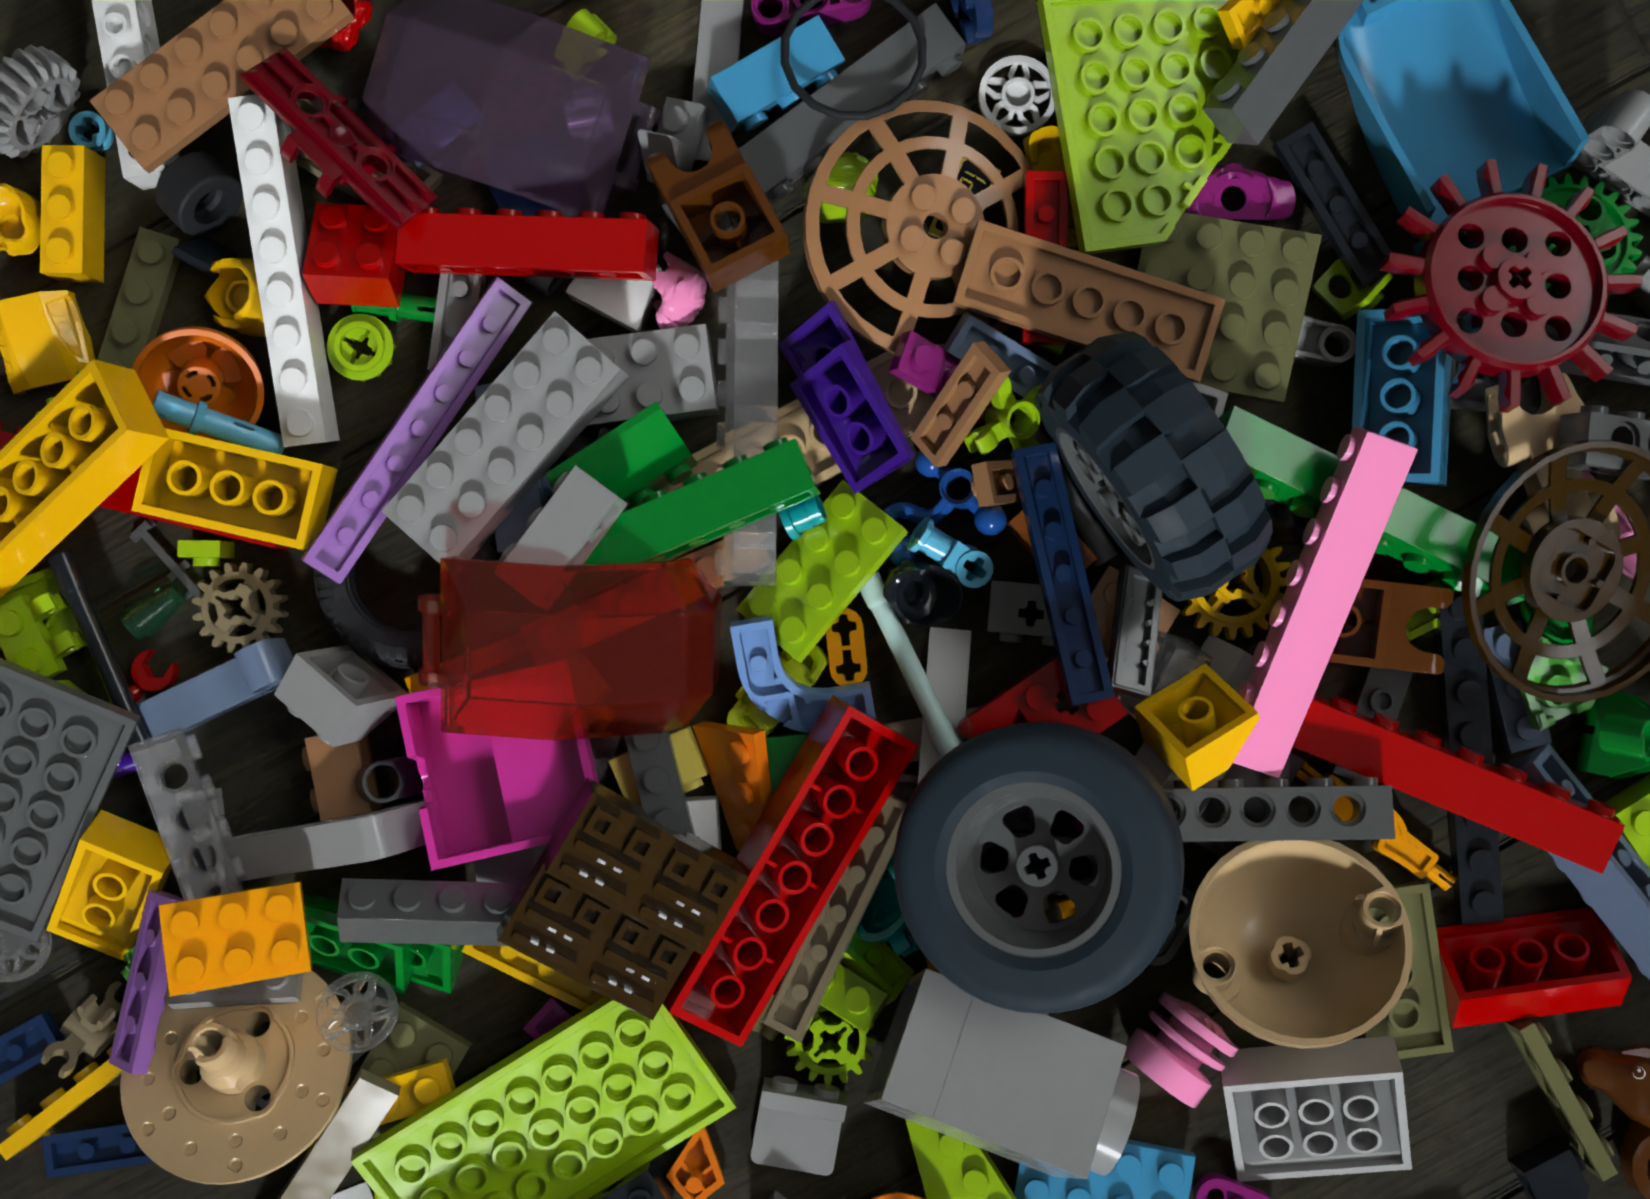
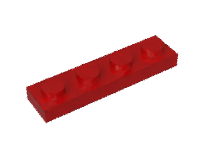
[1021,170,1068,345]

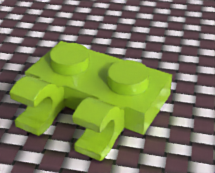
[0,592,86,679]

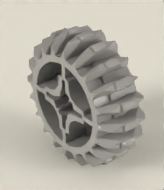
[0,45,80,158]

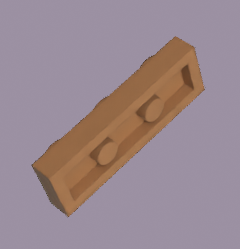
[911,341,1011,468]

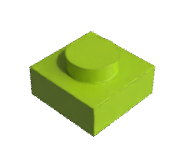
[177,540,235,567]

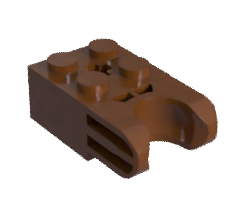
[645,120,790,293]
[1329,579,1454,675]

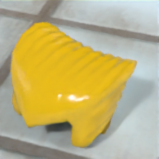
[204,258,266,337]

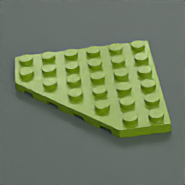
[1037,0,1242,255]

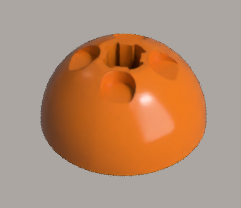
[132,326,264,442]

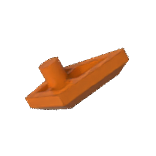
[666,1127,726,1199]

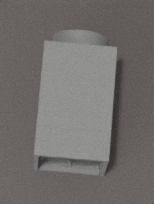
[864,968,1140,1179]

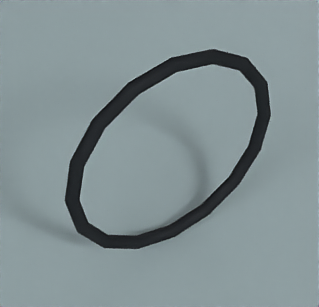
[780,0,927,120]

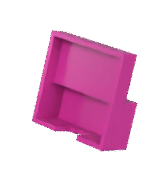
[395,658,599,871]

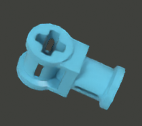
[907,517,993,588]

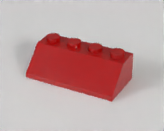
[1436,907,1632,1029]

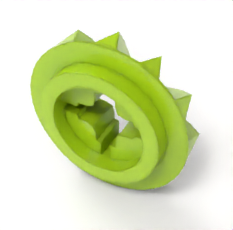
[327,314,396,382]

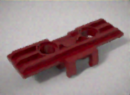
[240,47,438,230]

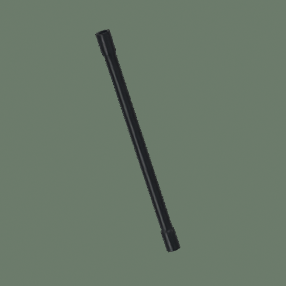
[47,550,218,898]

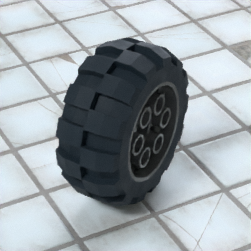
[1035,332,1273,601]

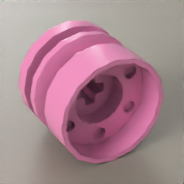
[1124,992,1239,1108]

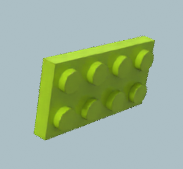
[736,480,908,663]

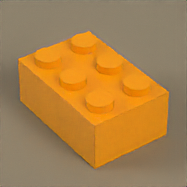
[158,881,313,997]

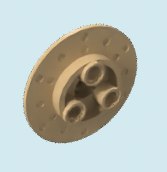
[120,970,353,1185]

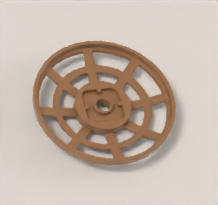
[802,100,1034,354]

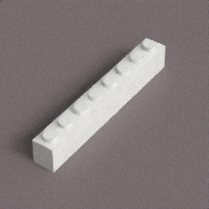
[228,94,340,447]

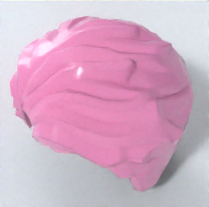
[652,251,707,329]

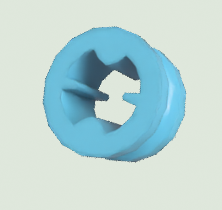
[68,111,114,154]

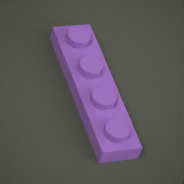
[109,890,185,1074]

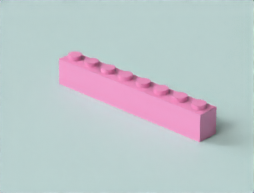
[1233,426,1418,778]

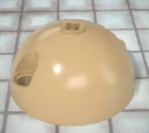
[1189,840,1413,1049]

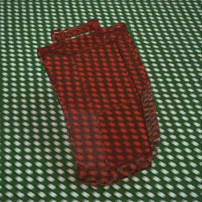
[418,556,722,741]

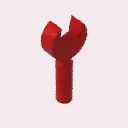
[129,649,179,703]

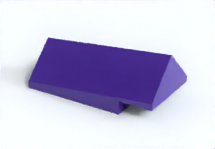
[778,300,914,494]

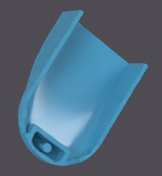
[1336,0,1590,238]

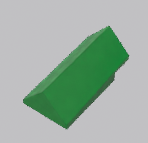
[303,893,464,995]

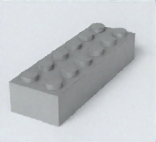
[381,311,630,571]

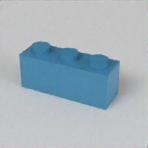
[706,15,845,133]

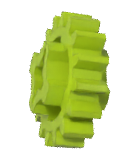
[784,1005,877,1086]

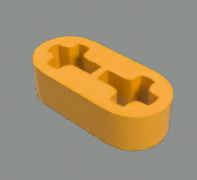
[826,608,867,686]

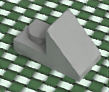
[638,97,709,184]

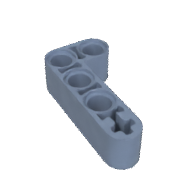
[137,638,294,745]

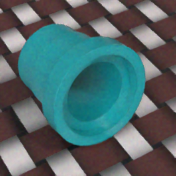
[779,495,827,540]

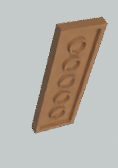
[89,0,355,174]
[951,219,1226,383]

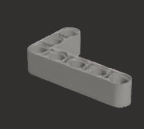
[1571,89,1650,218]
[221,798,426,882]

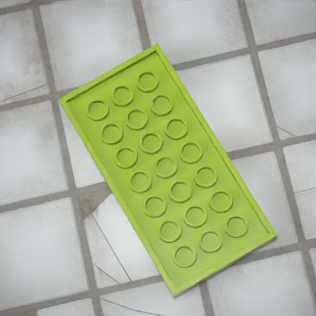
[350,996,736,1199]

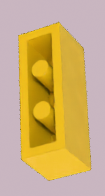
[40,145,106,283]

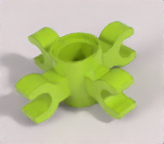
[964,376,1042,455]

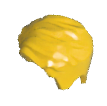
[0,183,41,256]

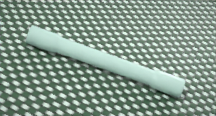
[860,570,961,758]

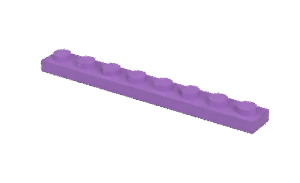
[300,277,532,584]

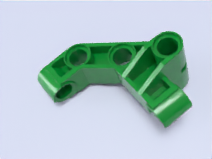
[1574,691,1650,779]

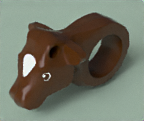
[1576,1044,1650,1199]

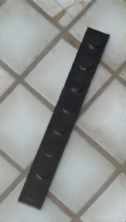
[1434,587,1504,925]

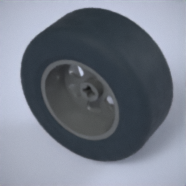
[894,721,1185,1014]

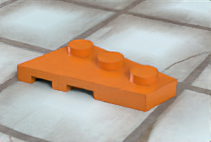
[692,721,772,851]

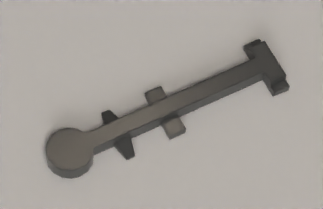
[129,518,218,616]

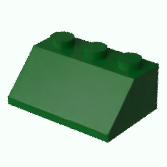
[546,401,698,510]

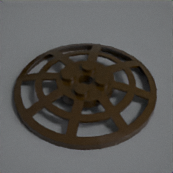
[1461,440,1650,703]

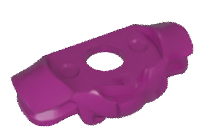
[1184,163,1296,221]

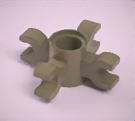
[40,981,122,1079]

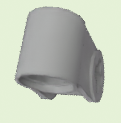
[1293,315,1356,369]

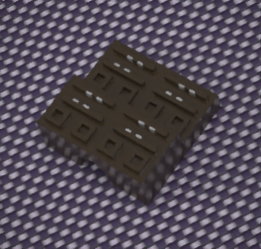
[497,777,749,1020]

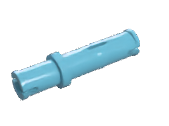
[152,389,285,455]

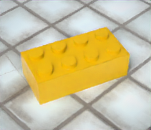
[131,428,338,550]

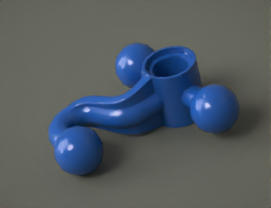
[883,449,1007,566]

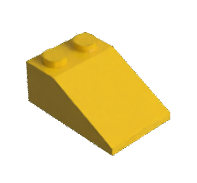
[46,809,177,962]

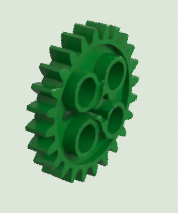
[1502,173,1643,299]

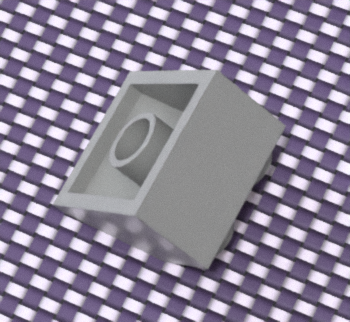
[274,645,409,747]

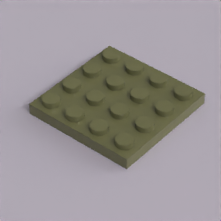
[1137,213,1322,405]

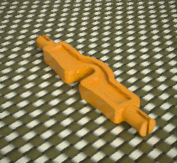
[1296,761,1456,891]

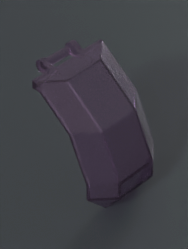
[362,0,662,217]

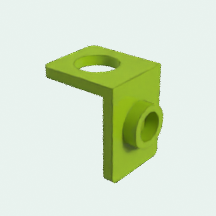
[1311,259,1394,321]

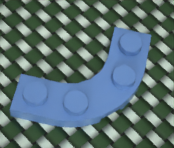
[730,615,876,733]

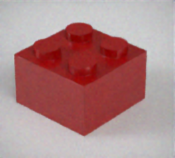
[302,203,406,308]

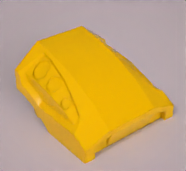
[0,290,96,395]

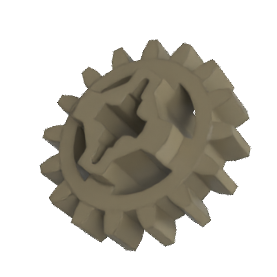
[192,562,289,653]

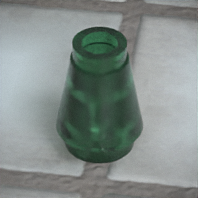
[118,582,187,641]

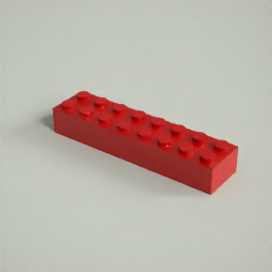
[663,694,918,1047]

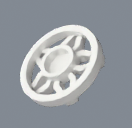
[978,55,1055,136]

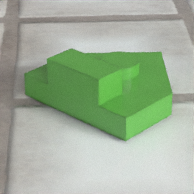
[1520,636,1609,731]

